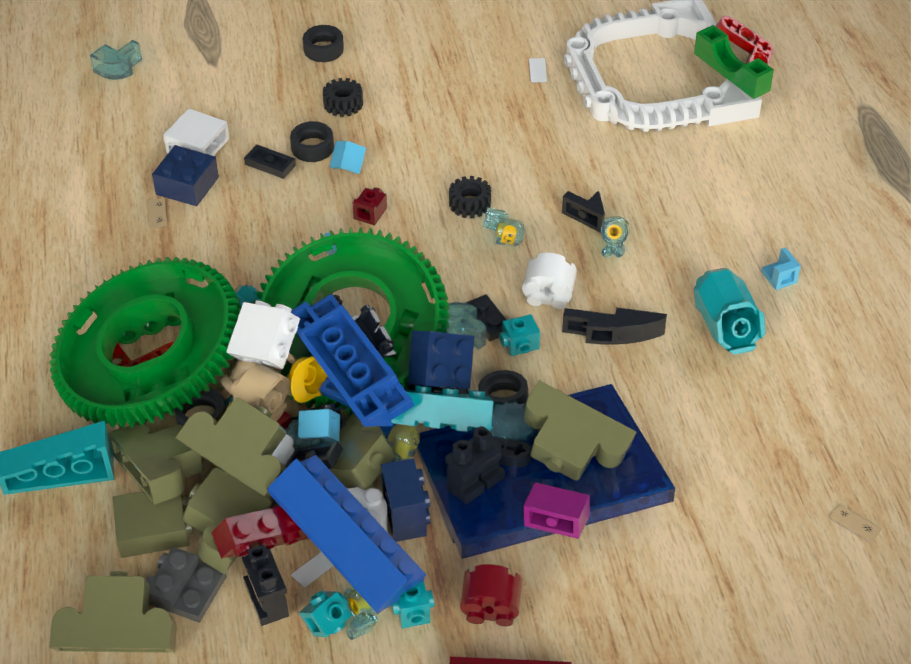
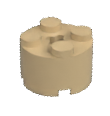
[230,362,292,421]

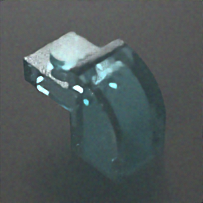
[90,40,142,80]
[446,302,486,350]

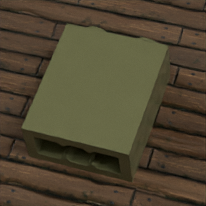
[112,491,193,558]

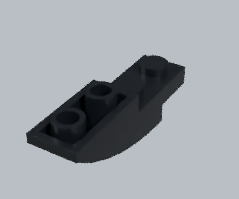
[562,307,667,345]

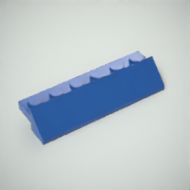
[291,294,414,427]
[267,455,426,614]

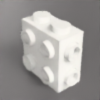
[163,109,229,156]
[226,301,300,369]

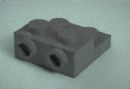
[146,547,226,623]

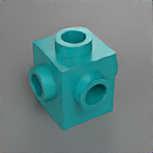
[499,314,540,356]
[392,581,435,629]
[298,590,352,638]

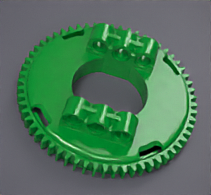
[253,227,450,415]
[49,257,242,428]

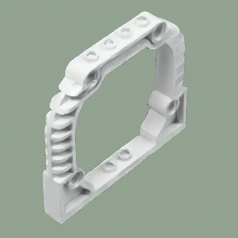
[564,0,762,132]

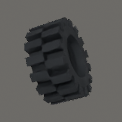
[322,78,363,117]
[449,176,491,219]

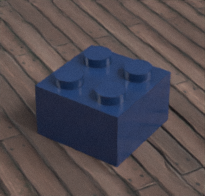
[152,145,219,206]
[408,330,475,389]
[381,458,431,542]

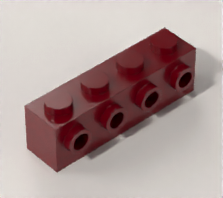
[211,506,310,559]

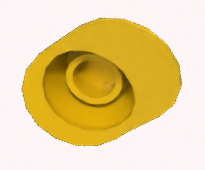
[287,356,327,403]

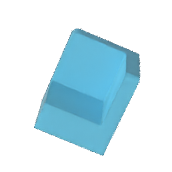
[330,141,366,174]
[761,247,801,290]
[298,409,340,442]

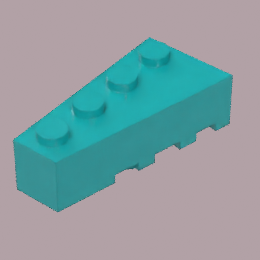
[391,384,493,431]
[0,421,114,495]

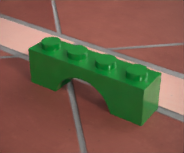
[694,25,774,99]

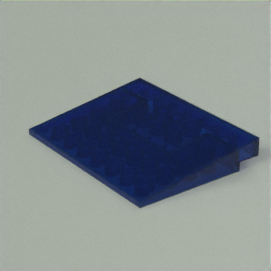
[416,384,675,559]

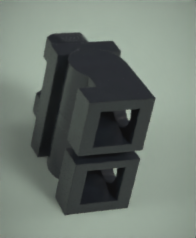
[445,426,505,504]
[242,545,289,626]

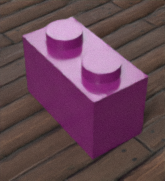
[524,483,590,539]

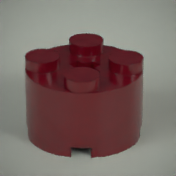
[460,564,522,627]

